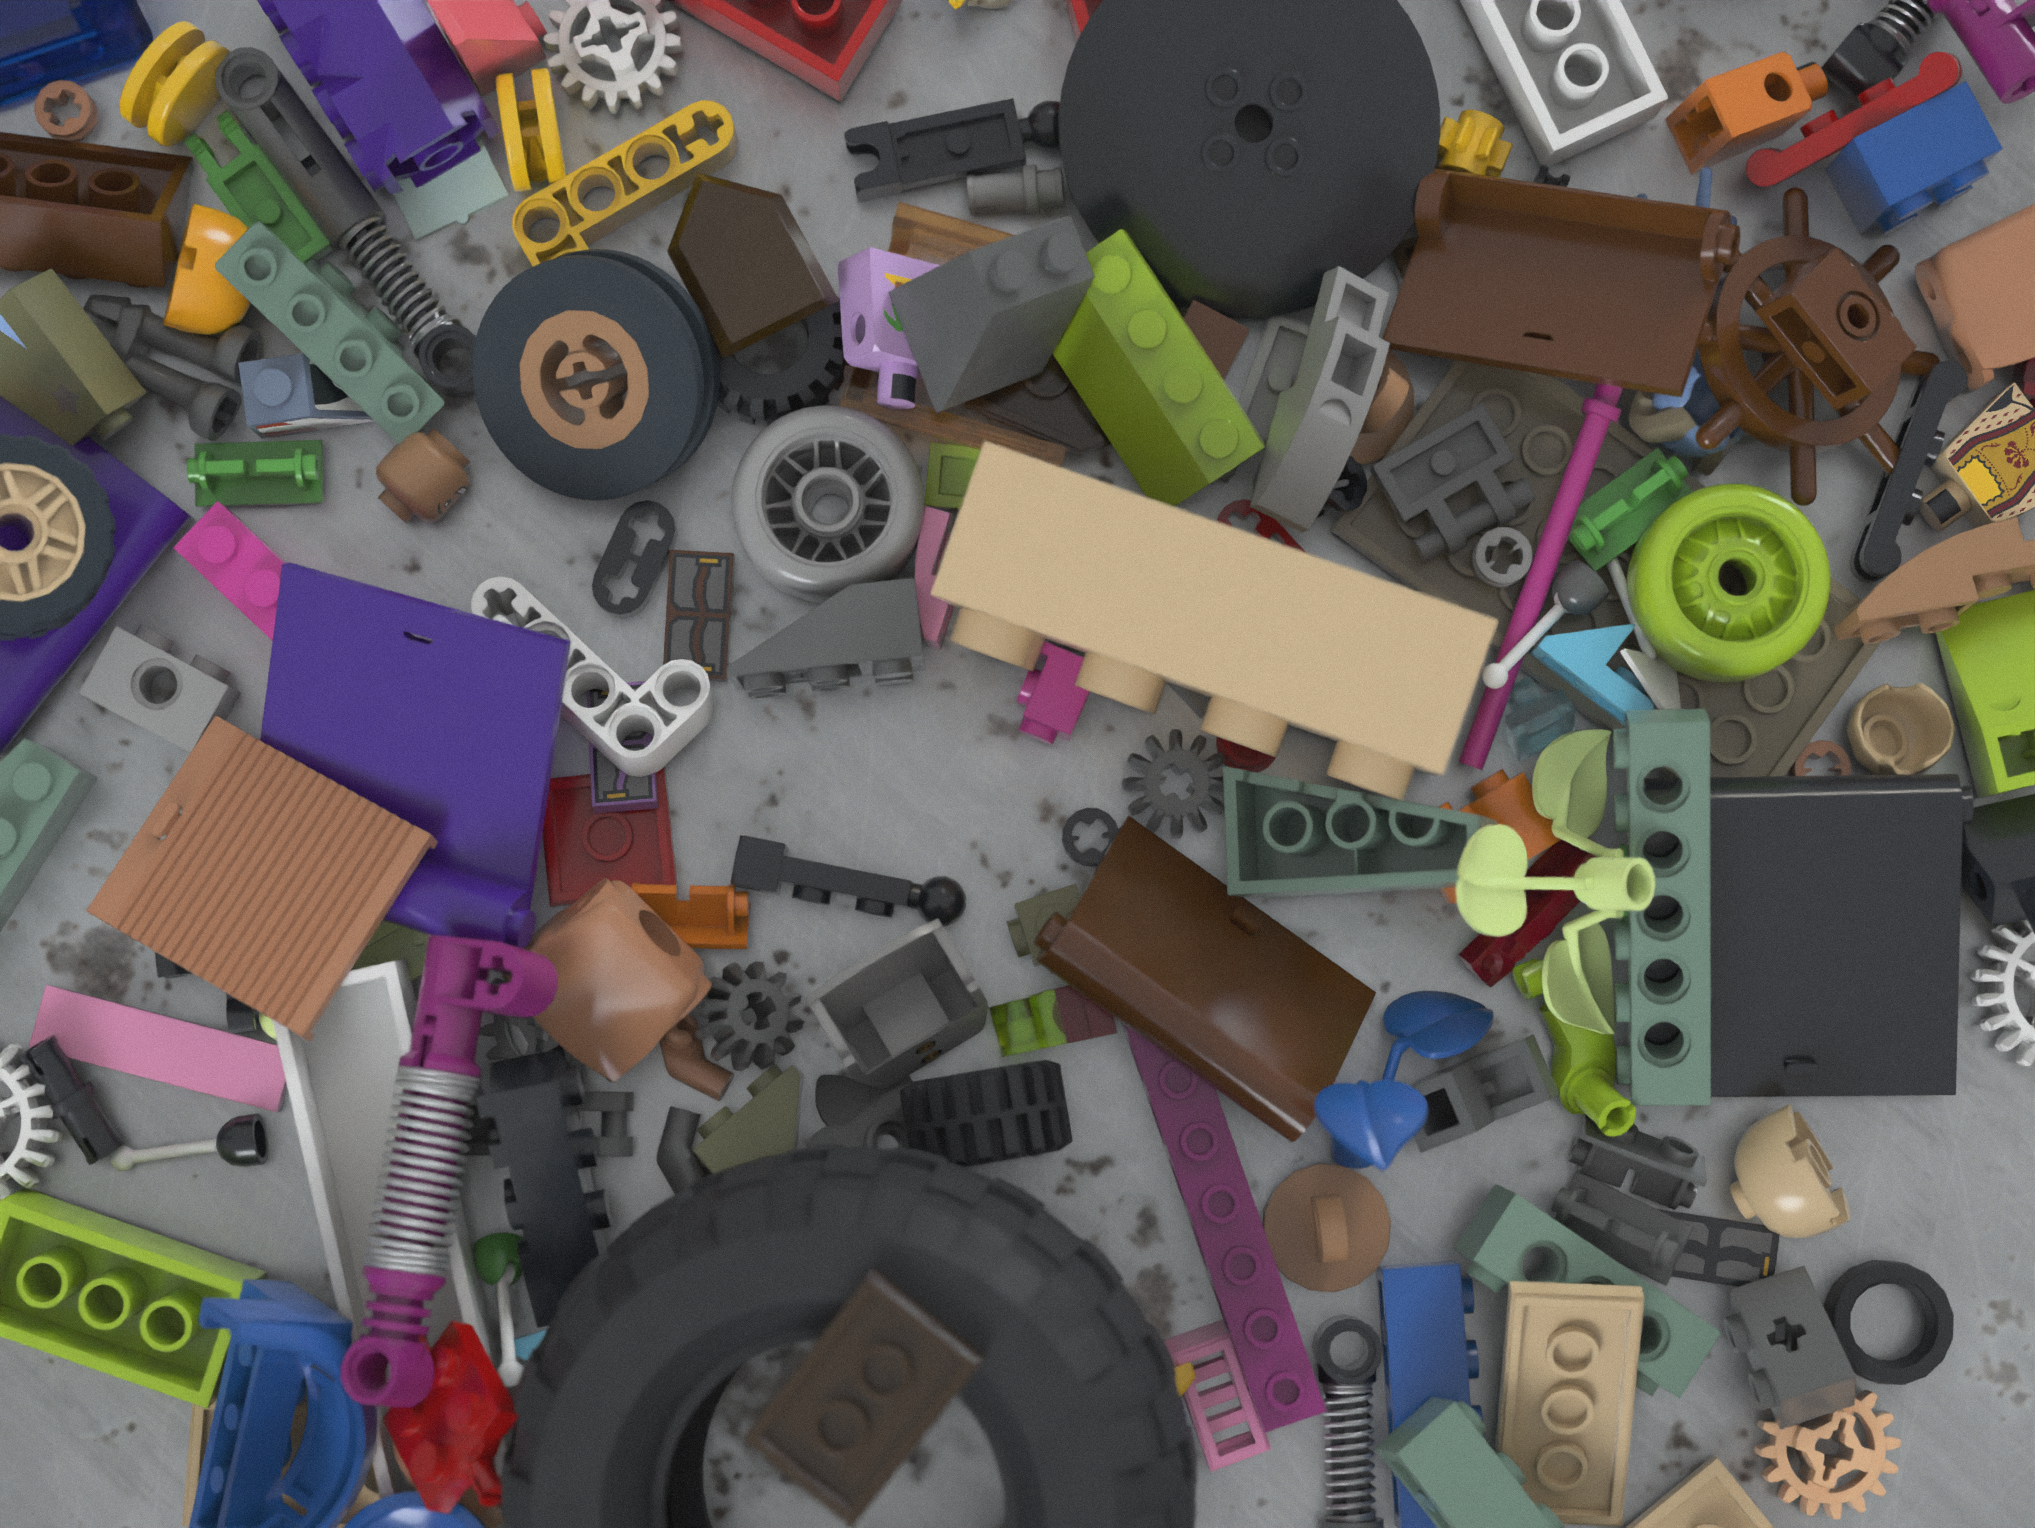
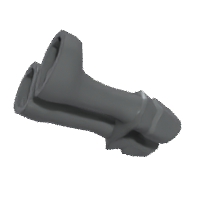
[83,294,262,441]

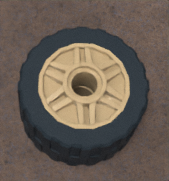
[0,434,116,641]

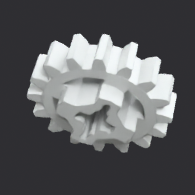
[544,0,683,114]

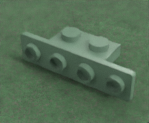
[215,222,445,444]

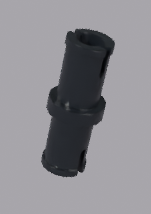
[18,1035,125,1165]

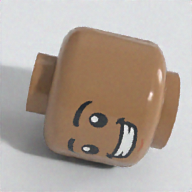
[376,428,470,523]

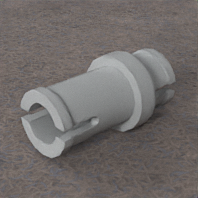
[967,164,1065,215]

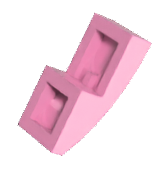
[915,506,954,650]

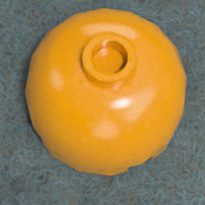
[163,203,251,335]

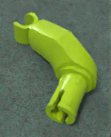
[1512,958,1636,1137]

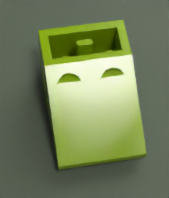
[1935,590,2035,799]

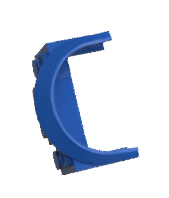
[189,1279,378,1528]

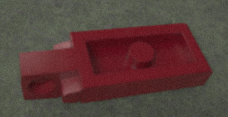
[1458,837,1597,988]

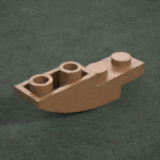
[1834,517,2035,644]

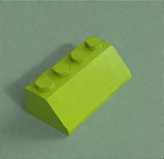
[1052,229,1266,507]

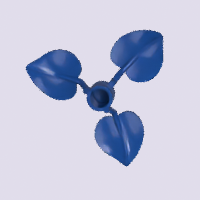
[1314,991,1494,1171]

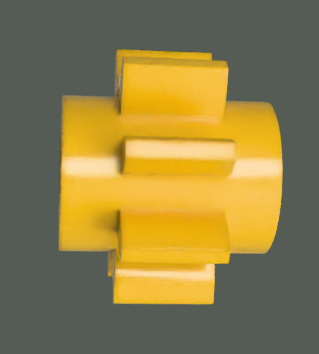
[1437,110,1513,177]

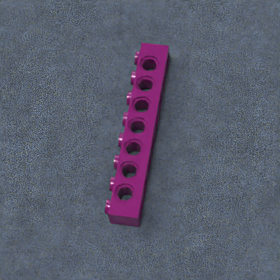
[1121,1022,1327,1433]

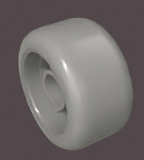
[731,405,925,603]

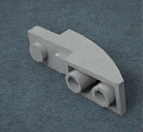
[1250,266,1390,533]

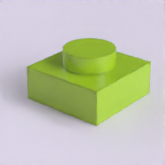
[925,442,982,509]

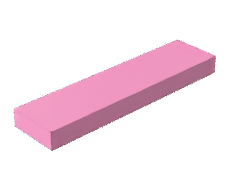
[29,985,287,1112]

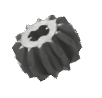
[1122,729,1225,839]
[692,961,805,1071]

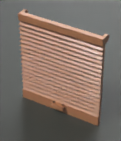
[86,715,438,1042]

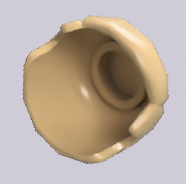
[1847,683,1956,775]

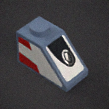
[238,353,375,439]

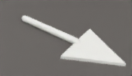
[1606,557,1681,710]

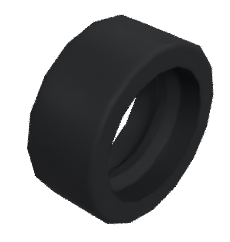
[1823,1260,1954,1385]

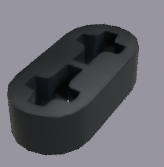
[592,500,678,618]

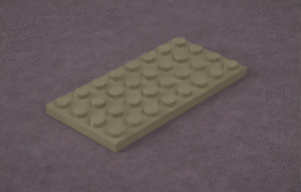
[1331,360,1881,778]

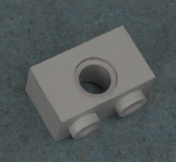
[79,624,241,753]

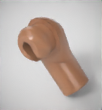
[659,1013,734,1101]

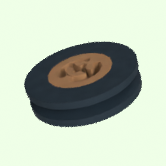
[472,249,720,500]

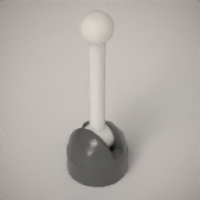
[1482,559,1609,689]

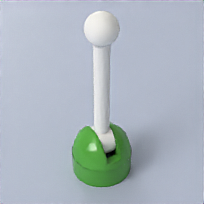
[474,1233,524,1386]

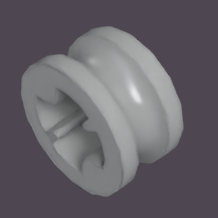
[1472,527,1532,588]

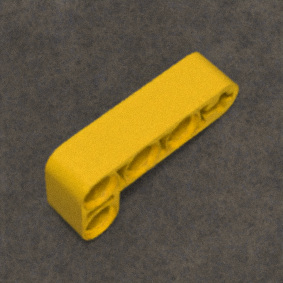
[512,100,738,267]

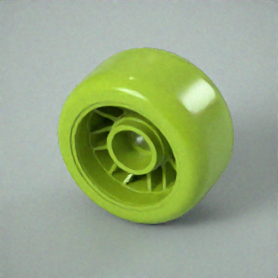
[1627,483,1831,682]

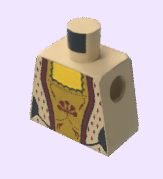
[1919,382,2035,532]

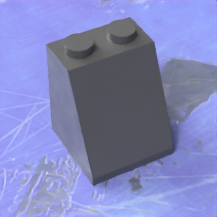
[888,216,1095,413]

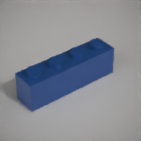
[1376,1261,1484,1528]

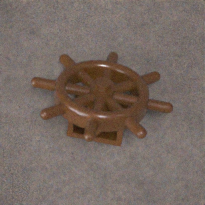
[1696,187,1941,506]

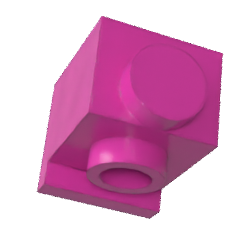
[1016,641,1090,745]

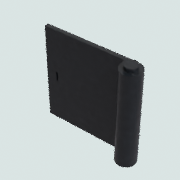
[1643,774,1974,1097]

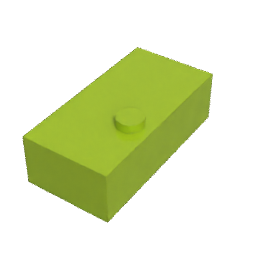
[0,1188,267,1409]

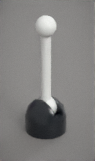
[110,1113,268,1171]

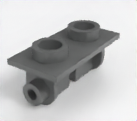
[1568,1114,1707,1210]
[1551,1171,1694,1286]

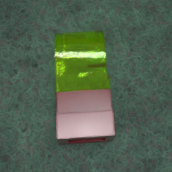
[989,985,1118,1057]

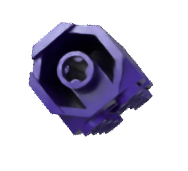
[257,0,500,195]

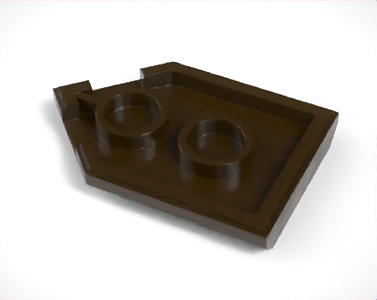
[667,172,839,359]
[964,354,1111,456]

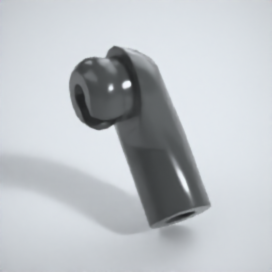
[656,1106,713,1194]

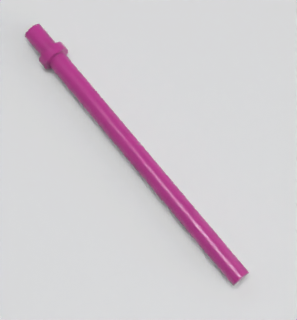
[1458,384,1623,770]

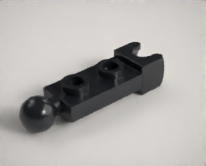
[844,98,1060,201]
[730,835,966,926]

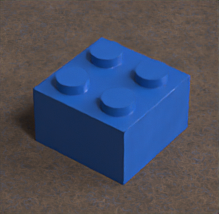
[1825,81,2003,235]

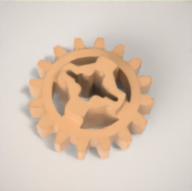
[1754,1390,1901,1519]

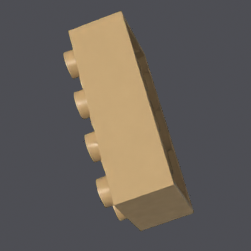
[931,441,1498,801]

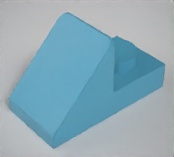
[1529,624,1656,727]

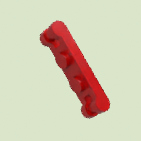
[1746,52,1963,187]

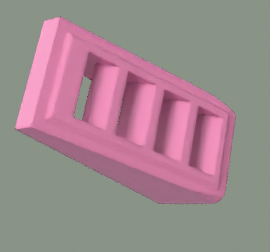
[1164,1320,1271,1472]

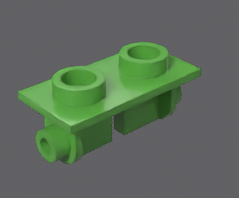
[187,440,323,507]
[1568,447,1693,572]

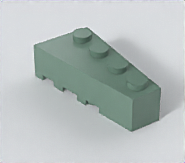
[1223,766,1497,898]

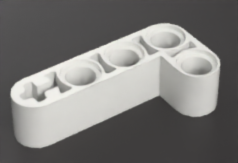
[471,576,714,777]

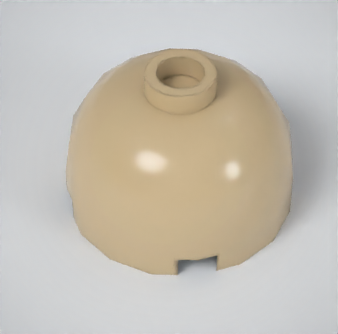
[1729,1104,1851,1238]

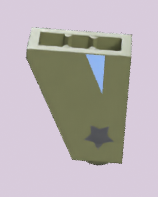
[0,268,147,446]

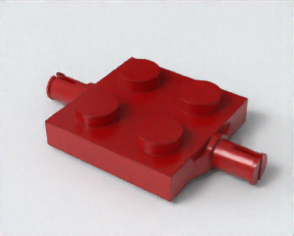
[382,1320,519,1514]

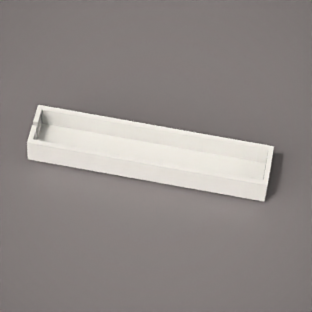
[272,959,513,1528]

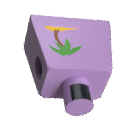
[838,247,940,409]

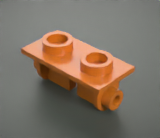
[631,883,751,949]

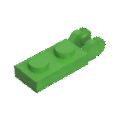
[183,110,333,264]

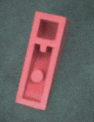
[426,0,547,97]

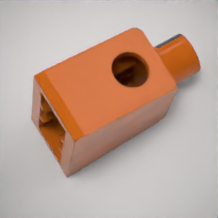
[1665,51,1828,175]

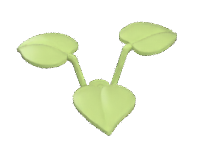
[1456,729,1655,1035]

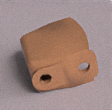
[1915,204,2035,391]
[502,878,712,1082]

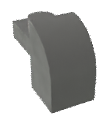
[1409,1034,1559,1153]

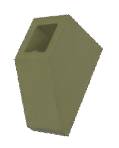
[693,1064,804,1174]

